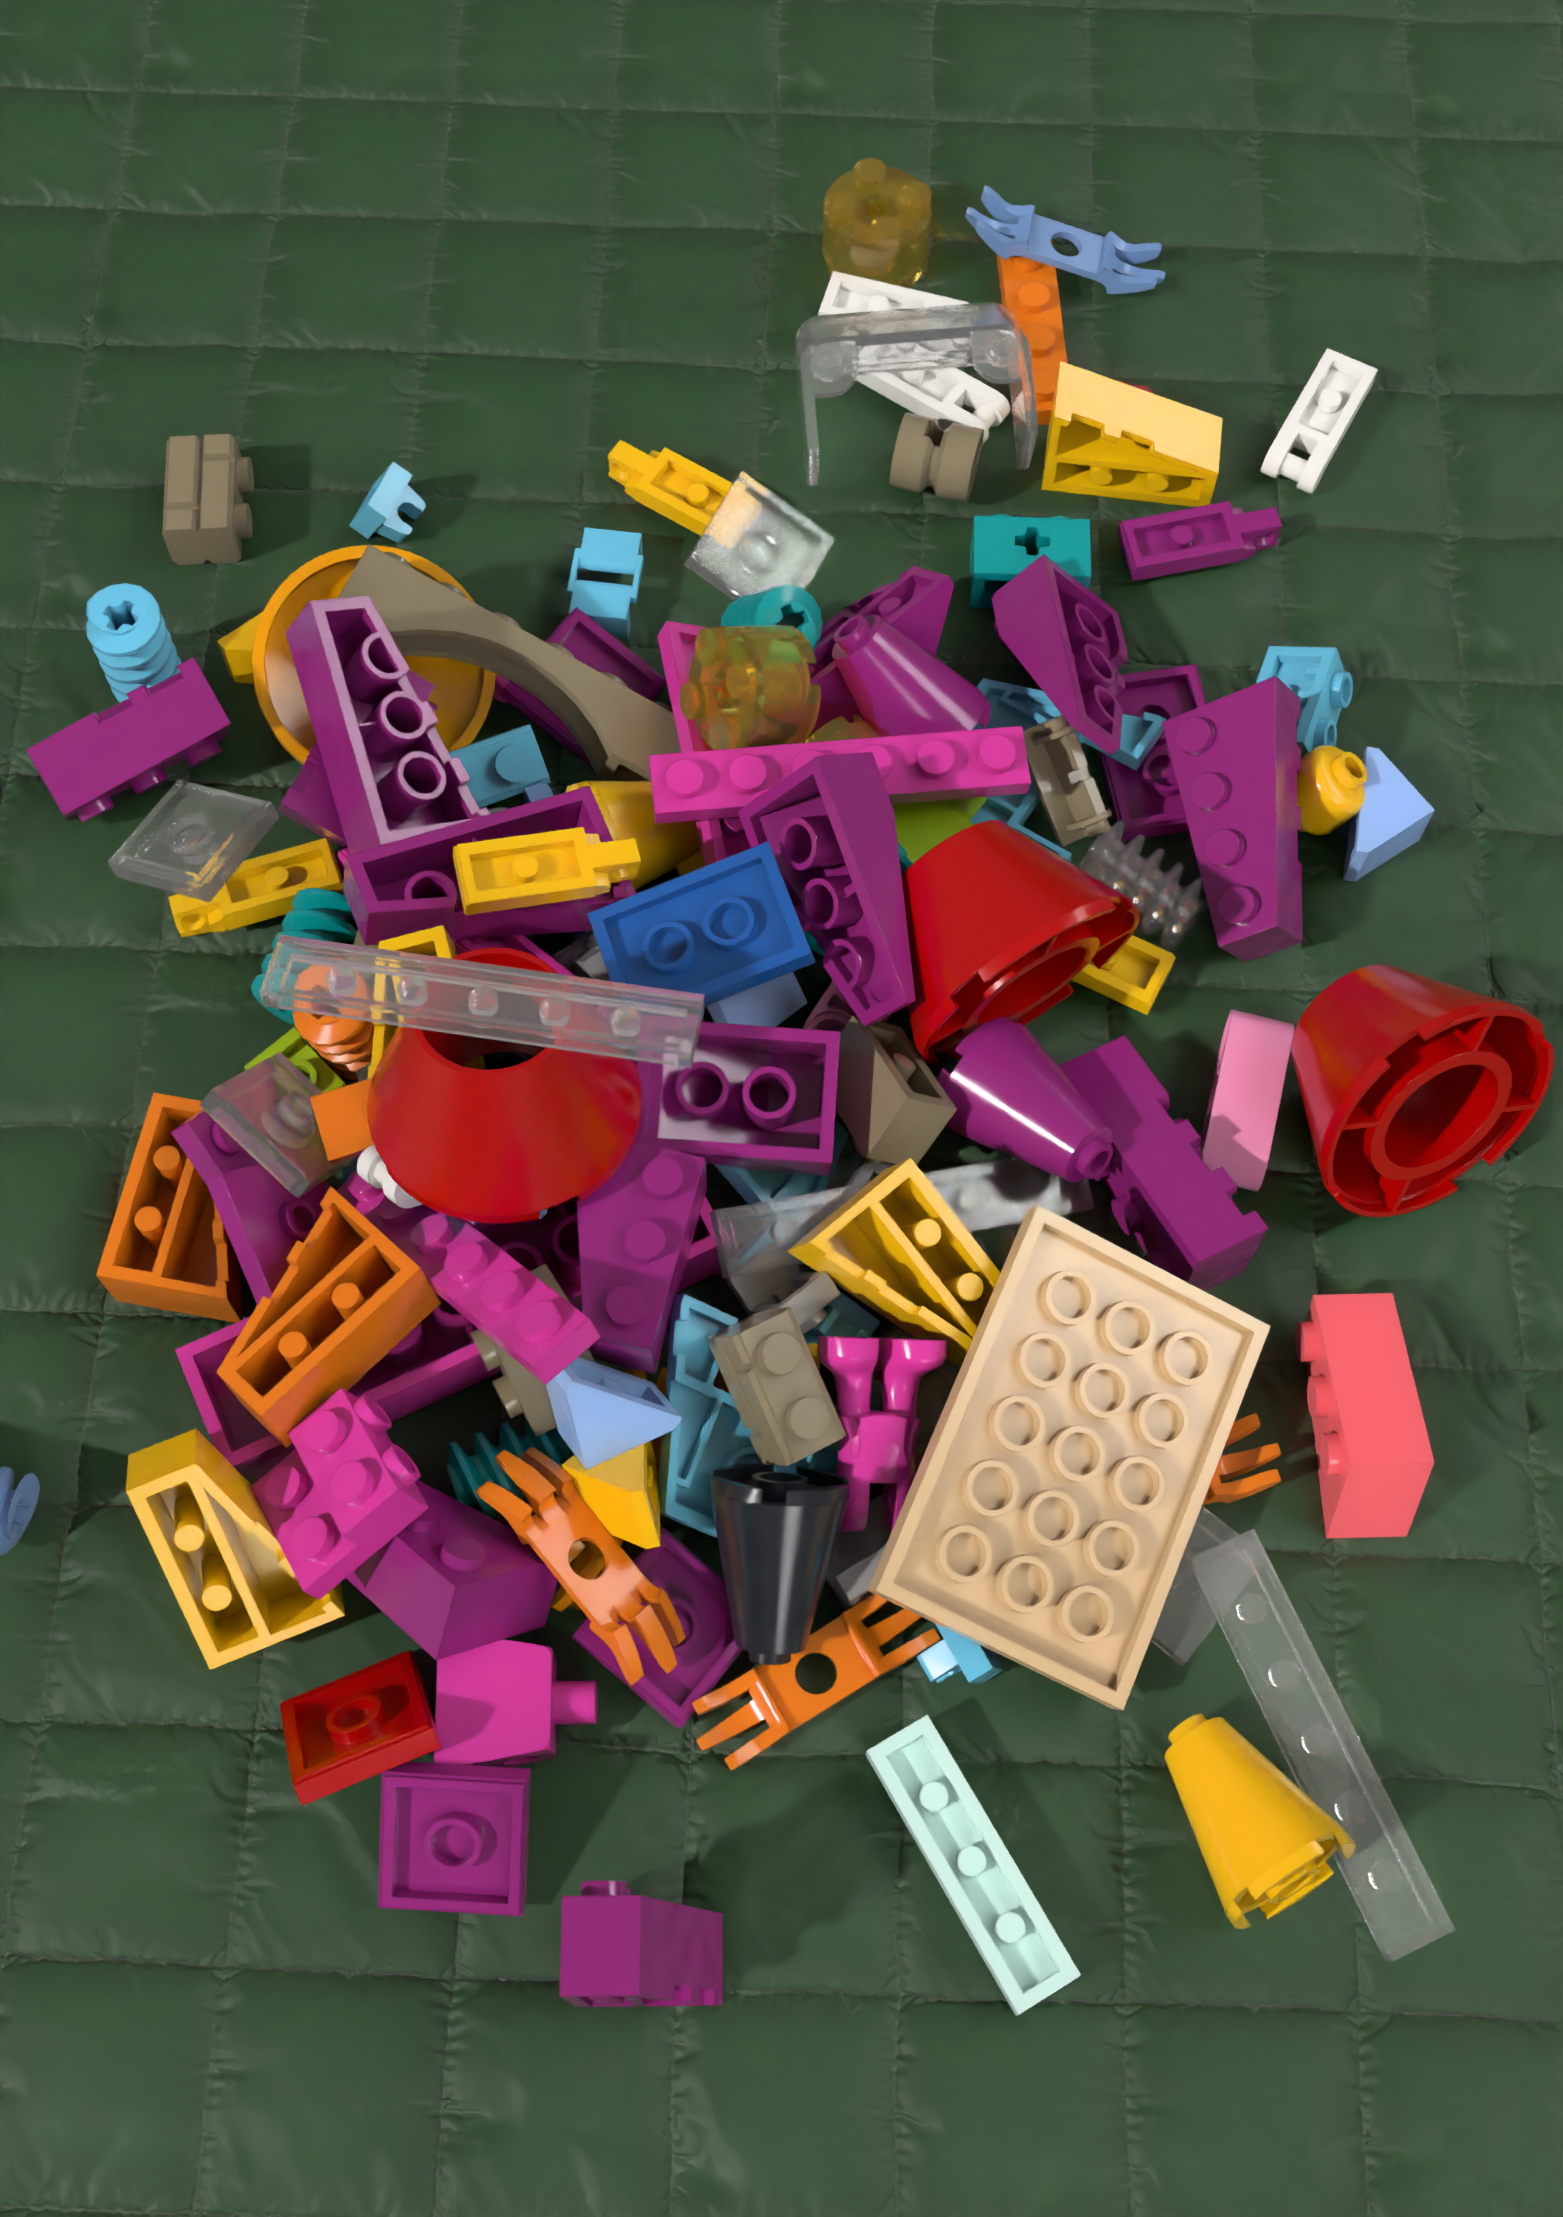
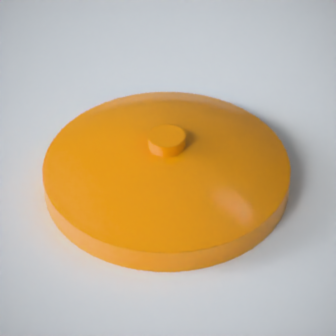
[252,545,496,765]

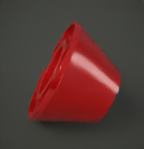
[901,820,1141,1065]
[367,948,642,1223]
[1291,964,1554,1217]

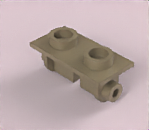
[1023,714,1112,847]

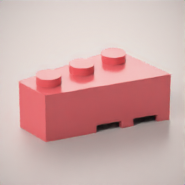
[1295,1293,1434,1539]

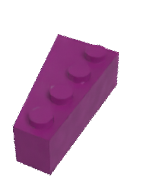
[343,786,636,946]
[1059,1035,1269,1291]

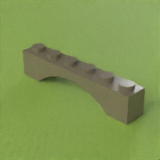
[338,544,681,781]

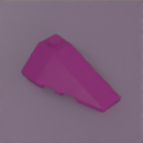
[991,554,1128,755]

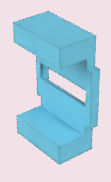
[567,527,644,639]

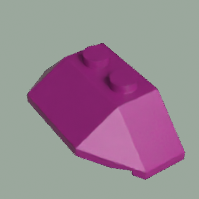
[742,566,954,737]

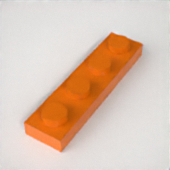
[997,240,1068,426]

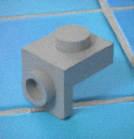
[726,1242,841,1334]

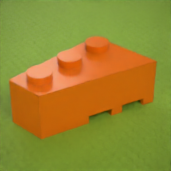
[96,1092,243,1323]
[216,1187,441,1448]

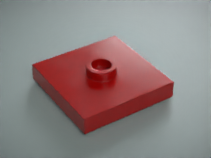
[279,1650,441,1806]

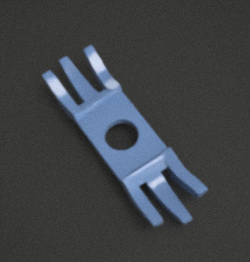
[965,185,1165,294]

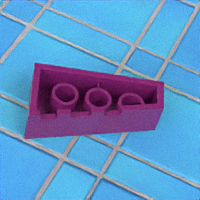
[286,595,490,854]
[1162,676,1303,962]

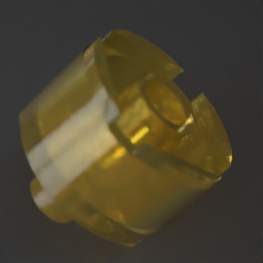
[822,158,932,288]
[679,625,821,750]

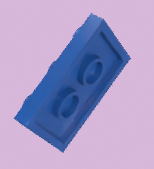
[587,842,816,1035]

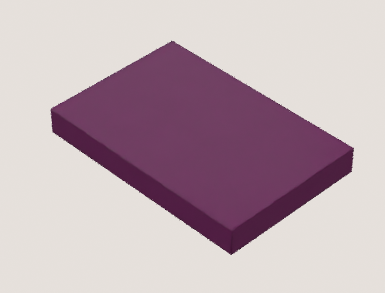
[1095,664,1207,841]

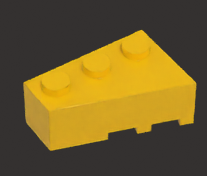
[787,1158,1000,1368]
[126,1429,345,1670]

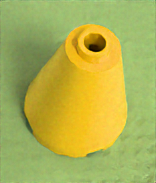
[565,781,701,890]
[1164,1714,1356,1929]

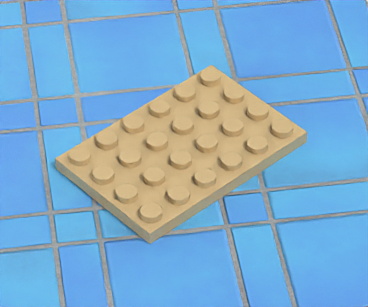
[867,1205,1271,1710]

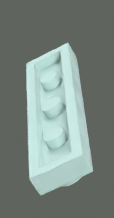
[865,1715,1081,2016]

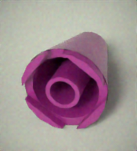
[832,614,991,737]
[937,1017,1113,1183]

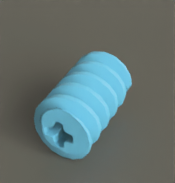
[86,583,182,703]

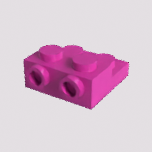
[250,1388,429,1600]

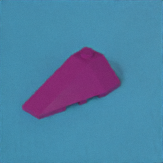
[738,752,916,1026]

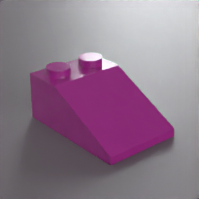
[635,1017,841,1176]

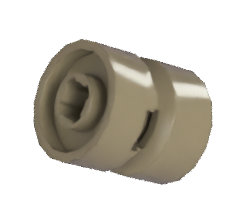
[889,412,984,503]

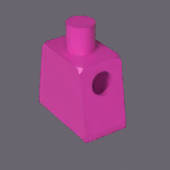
[434,1639,598,1768]

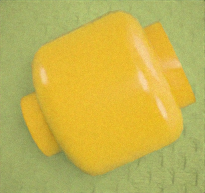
[1297,745,1368,836]

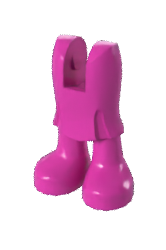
[818,1336,947,1532]

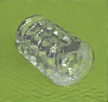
[1078,820,1209,951]

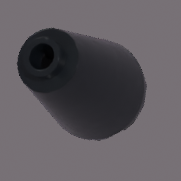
[709,1464,850,1665]

